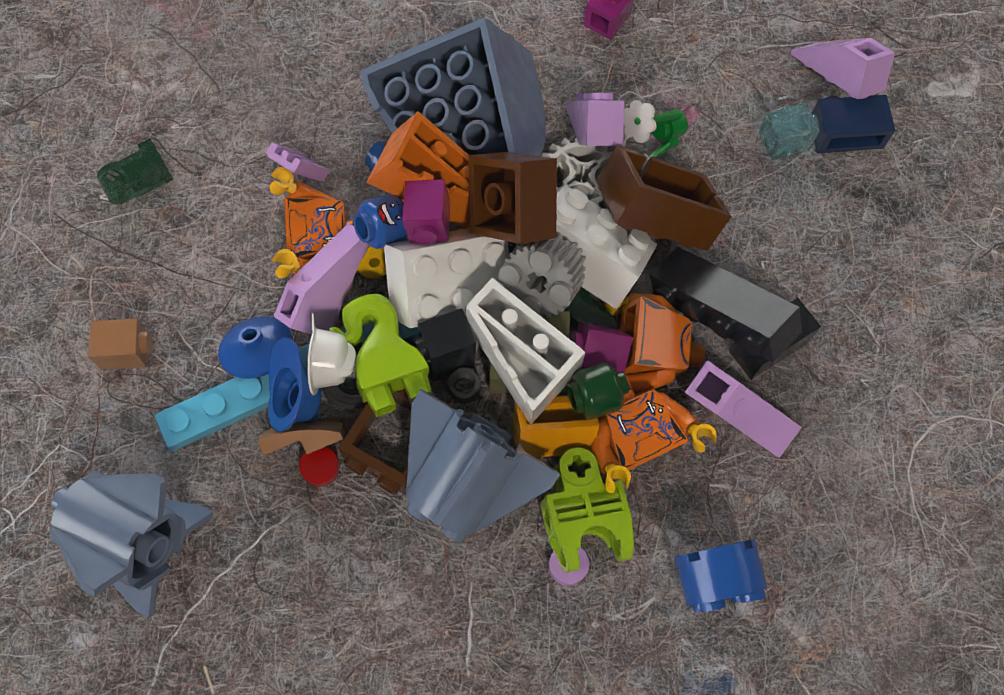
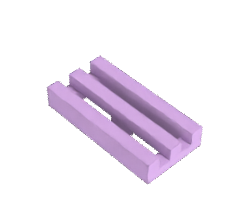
[266,142,330,181]

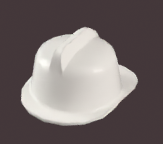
[308,314,356,395]

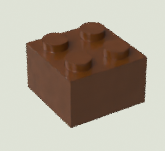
[469,152,557,244]

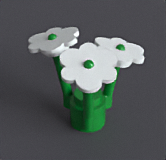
[623,100,688,174]

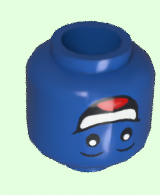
[353,193,408,249]

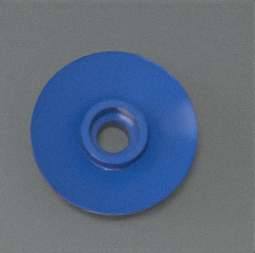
[218,317,293,379]

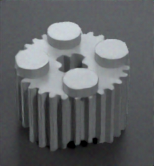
[498,235,586,318]

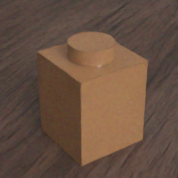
[89,318,153,370]

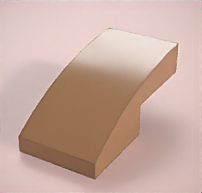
[257,420,347,455]

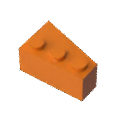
[366,111,470,228]

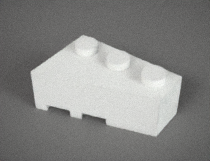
[466,278,585,425]

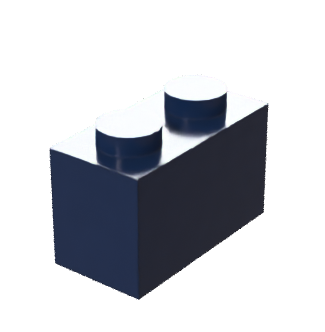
[809,95,896,154]

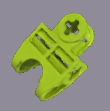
[540,447,634,573]

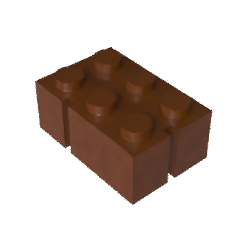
[596,145,732,251]

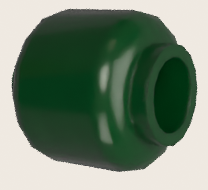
[567,362,629,420]

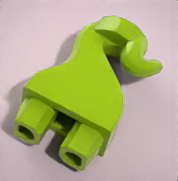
[329,294,431,417]

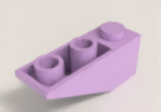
[791,38,895,99]
[565,93,624,146]
[274,224,368,335]
[684,360,802,458]

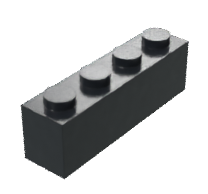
[649,247,802,362]

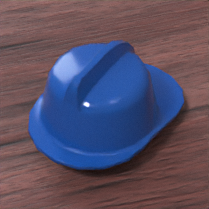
[268,337,322,432]

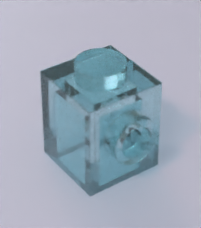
[759,102,820,160]

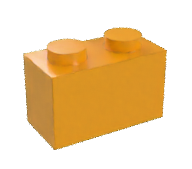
[512,396,599,457]

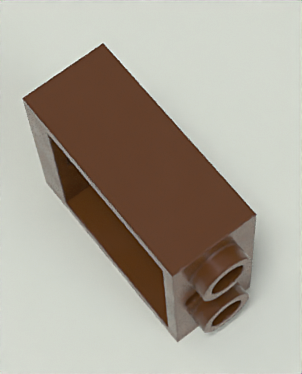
[338,389,455,495]

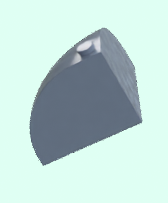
[360,17,546,156]

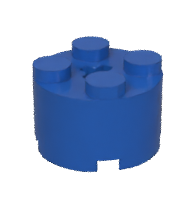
[675,539,768,613]

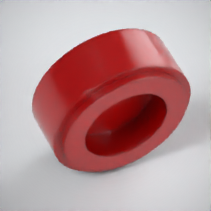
[299,447,340,487]

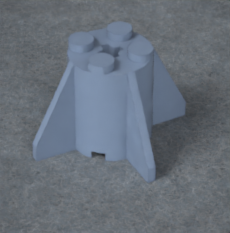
[406,389,560,542]
[50,471,213,618]

